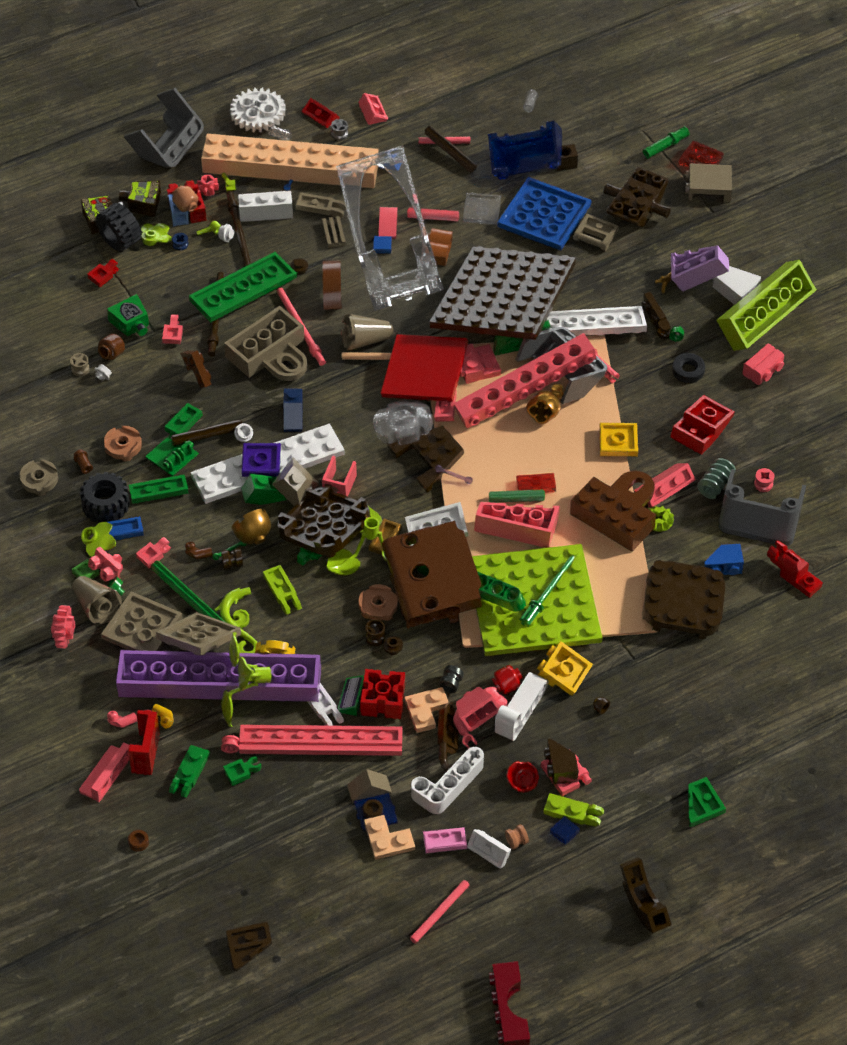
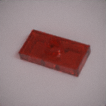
[516,473,556,493]

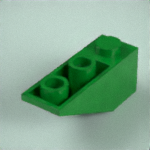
[241,474,287,505]

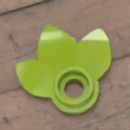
[141,223,172,246]
[81,522,116,557]

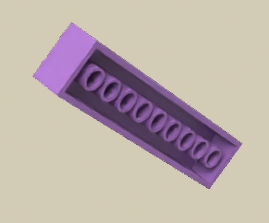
[116,650,321,702]

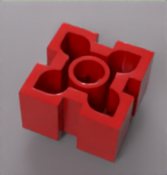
[361,669,405,719]

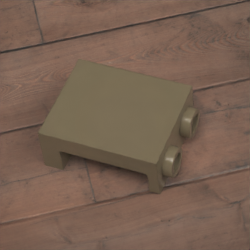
[685,163,732,203]

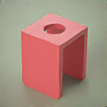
[322,456,357,497]

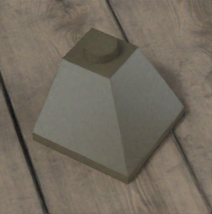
[272,458,319,506]

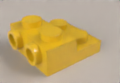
[537,641,593,696]

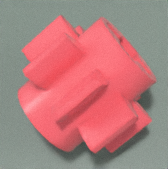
[197,175,219,196]

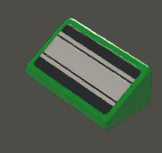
[338,675,364,716]

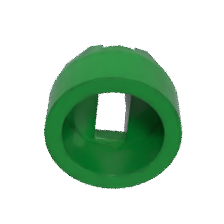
[669,326,684,342]

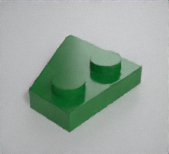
[688,777,726,827]

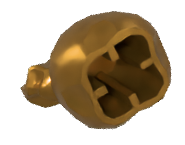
[526,384,564,424]

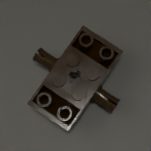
[603,167,671,227]

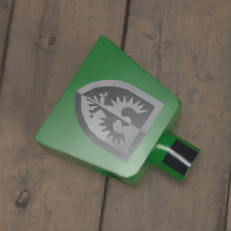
[107,294,149,336]

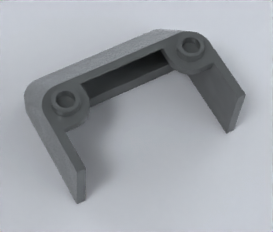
[124,88,204,168]
[516,327,607,404]
[718,469,806,546]

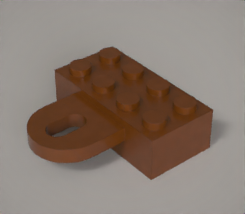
[570,471,656,552]

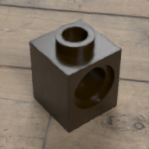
[551,144,578,171]

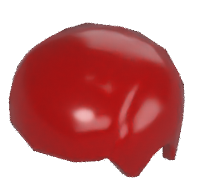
[506,761,539,792]

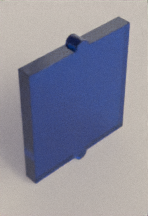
[354,793,398,831]

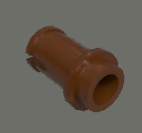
[73,449,93,474]

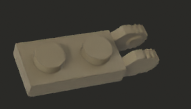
[295,193,347,218]

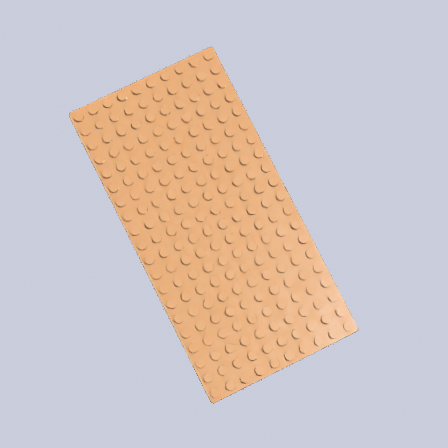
[430,335,658,648]

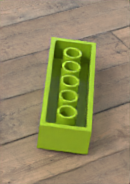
[716,260,816,351]

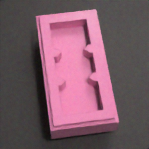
[423,827,467,853]

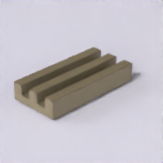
[322,216,345,248]

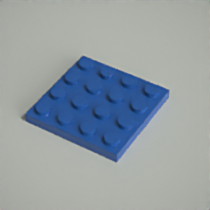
[497,177,591,250]

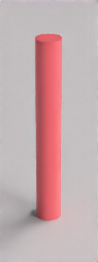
[419,137,470,144]

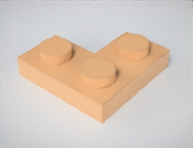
[405,687,448,733]
[364,815,415,860]

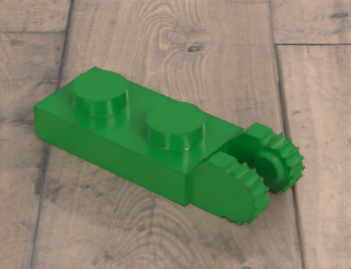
[169,745,210,798]

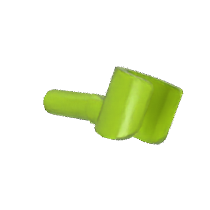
[221,173,236,191]
[196,221,221,235]

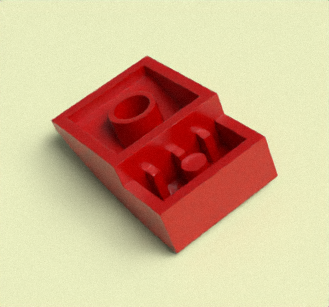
[670,395,735,455]

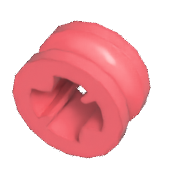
[221,735,240,754]

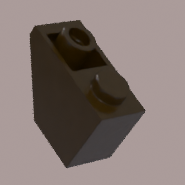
[544,739,579,785]

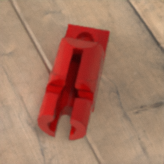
[767,540,823,598]

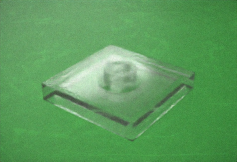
[463,192,501,225]

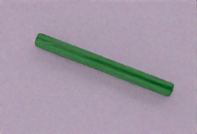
[151,560,225,622]

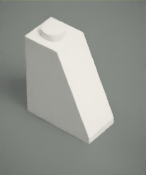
[713,266,761,305]

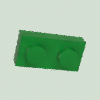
[165,403,203,435]

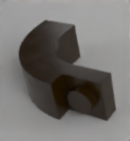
[620,857,672,933]

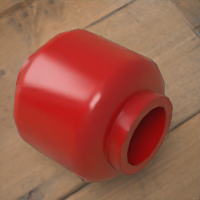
[492,665,523,694]

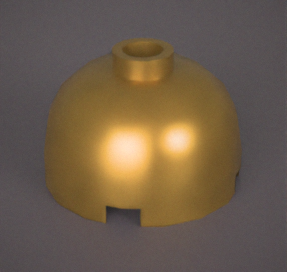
[231,509,271,545]

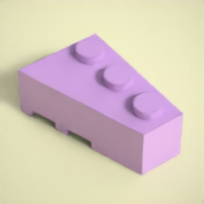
[671,245,729,291]

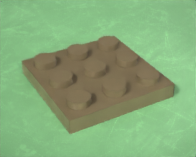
[101,591,183,651]
[156,612,241,656]

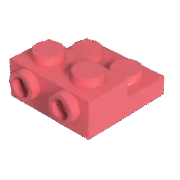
[460,343,501,384]

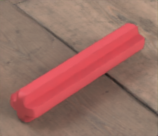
[407,208,459,222]

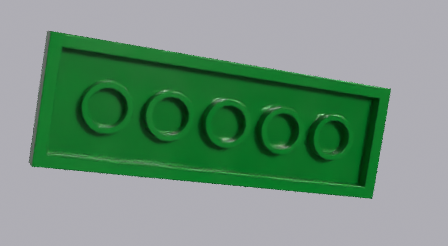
[189,252,297,323]

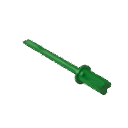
[519,556,575,626]

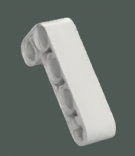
[495,672,549,741]
[411,747,484,814]

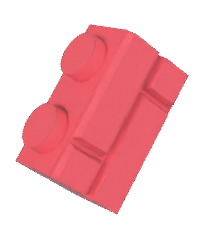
[743,343,784,385]

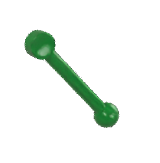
[212,541,247,560]

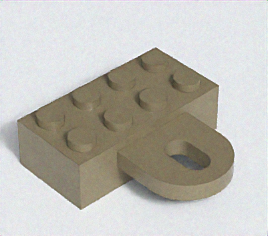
[224,306,307,381]

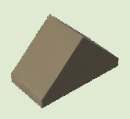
[347,769,392,804]

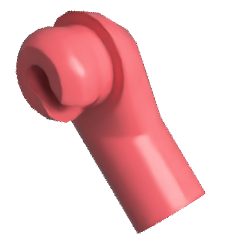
[107,711,137,728]

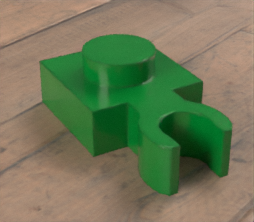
[223,756,261,786]

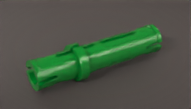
[642,126,690,159]

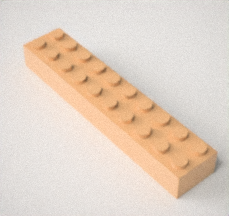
[201,134,379,188]

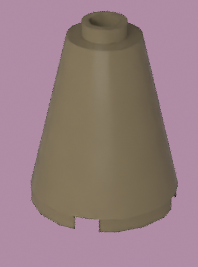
[341,314,393,350]
[72,576,122,624]

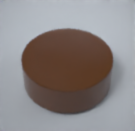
[128,830,149,852]

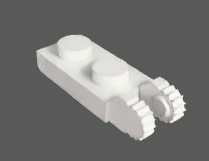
[307,683,344,726]

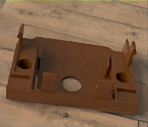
[382,521,482,629]

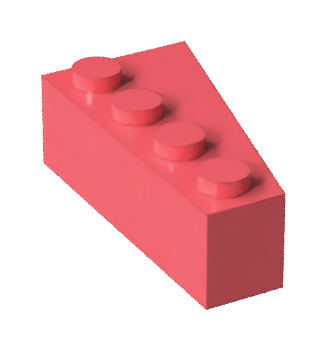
[474,502,560,548]

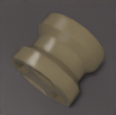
[70,353,90,376]

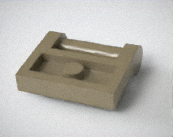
[573,214,619,252]

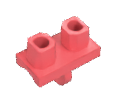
[88,547,123,582]

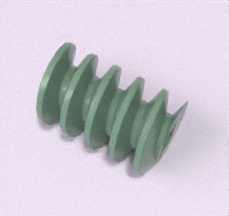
[697,458,736,499]

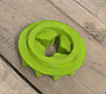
[648,505,674,532]

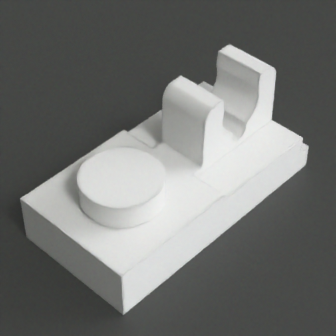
[467,829,511,869]

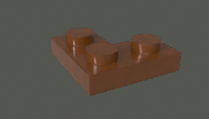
[180,350,212,387]

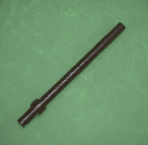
[226,191,251,267]
[207,272,224,357]

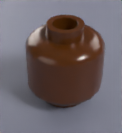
[98,333,125,360]

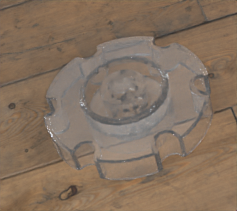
[373,400,433,445]

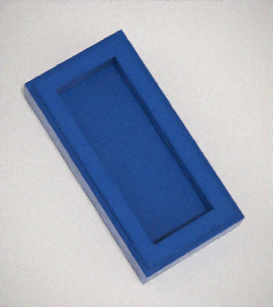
[108,516,144,540]

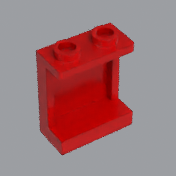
[128,710,160,775]

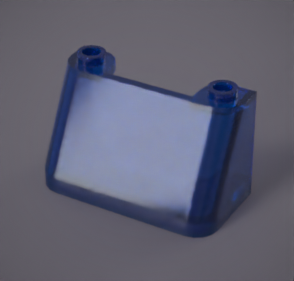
[488,121,563,179]

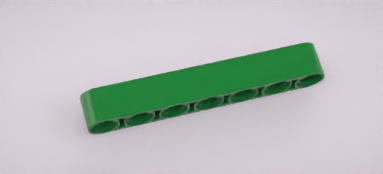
[416,565,526,612]

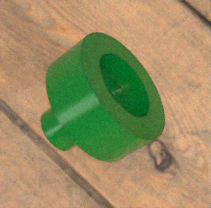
[107,576,125,596]

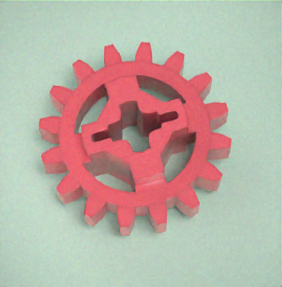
[51,605,75,649]

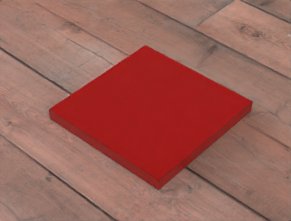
[381,334,468,402]

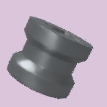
[331,119,348,141]

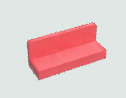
[634,463,696,507]
[79,743,130,802]

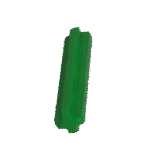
[488,489,545,503]

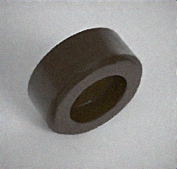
[362,799,383,819]

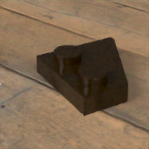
[226,921,272,972]

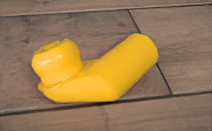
[152,703,174,728]

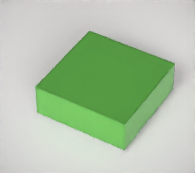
[72,559,100,579]

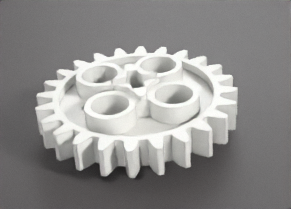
[230,88,285,132]

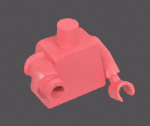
[453,687,508,749]

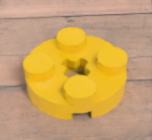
[255,640,295,654]

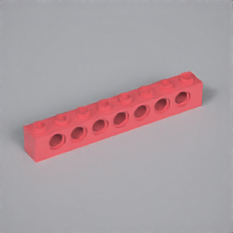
[454,333,597,429]

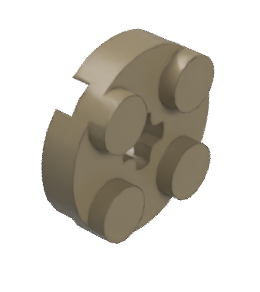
[20,460,59,496]

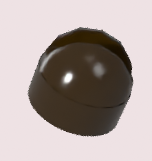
[593,697,611,715]

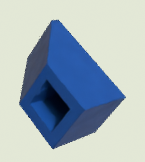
[704,544,744,575]

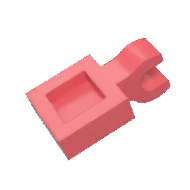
[162,315,183,344]
[136,537,171,568]

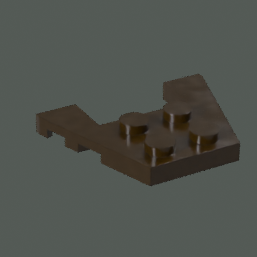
[387,426,464,493]

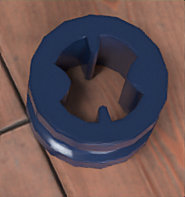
[172,233,188,250]

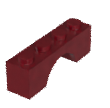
[488,961,530,1045]

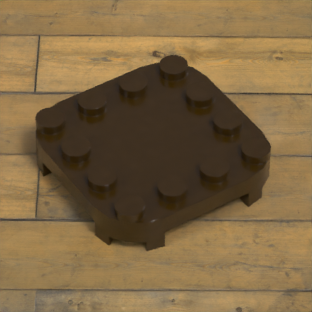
[278,484,371,558]
[642,560,725,639]

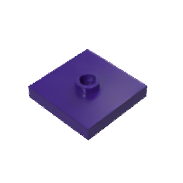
[241,443,281,477]

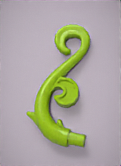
[215,587,258,653]

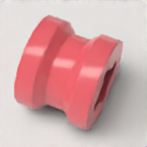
[754,468,775,492]

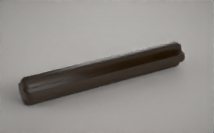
[424,126,477,173]
[171,419,242,446]

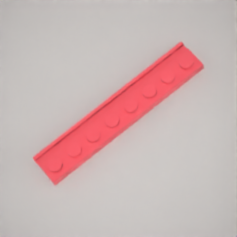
[239,725,402,756]

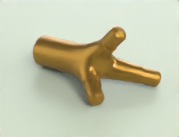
[655,272,672,294]

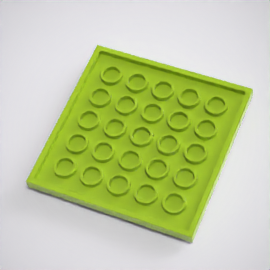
[472,544,603,656]

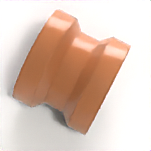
[505,824,529,850]

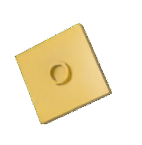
[599,423,638,457]

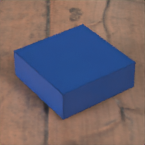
[373,236,392,254]

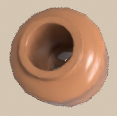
[172,185,198,212]

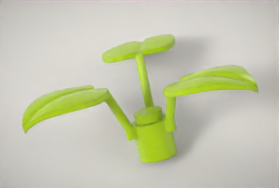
[326,506,410,575]
[221,632,271,727]

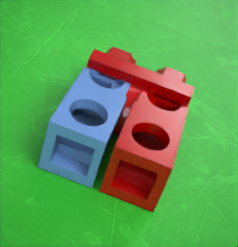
[167,180,207,226]

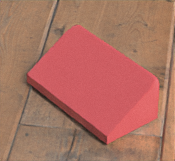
[358,93,388,125]

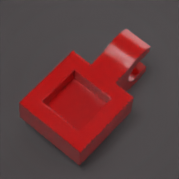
[87,259,119,287]

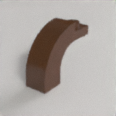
[323,260,342,309]

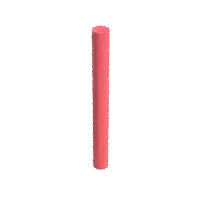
[410,880,470,944]

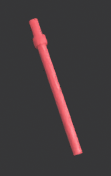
[276,288,326,366]

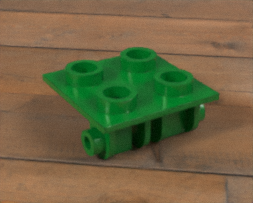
[145,434,199,476]

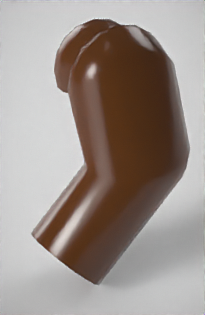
[185,542,213,560]

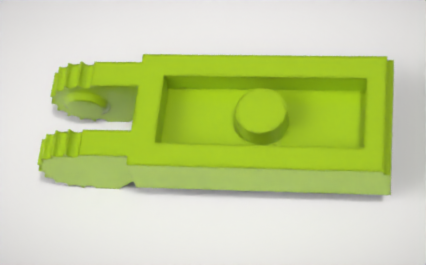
[263,565,302,615]
[543,793,604,827]

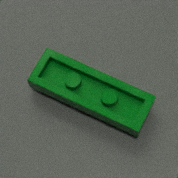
[129,474,189,504]

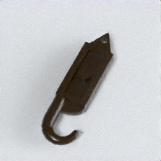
[438,701,458,772]

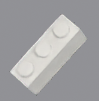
[238,191,293,222]

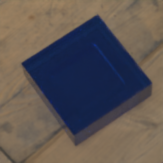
[550,816,580,845]

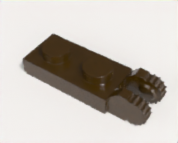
[642,292,671,340]

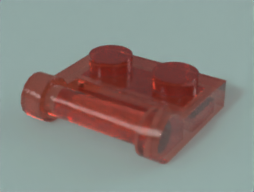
[678,140,724,167]

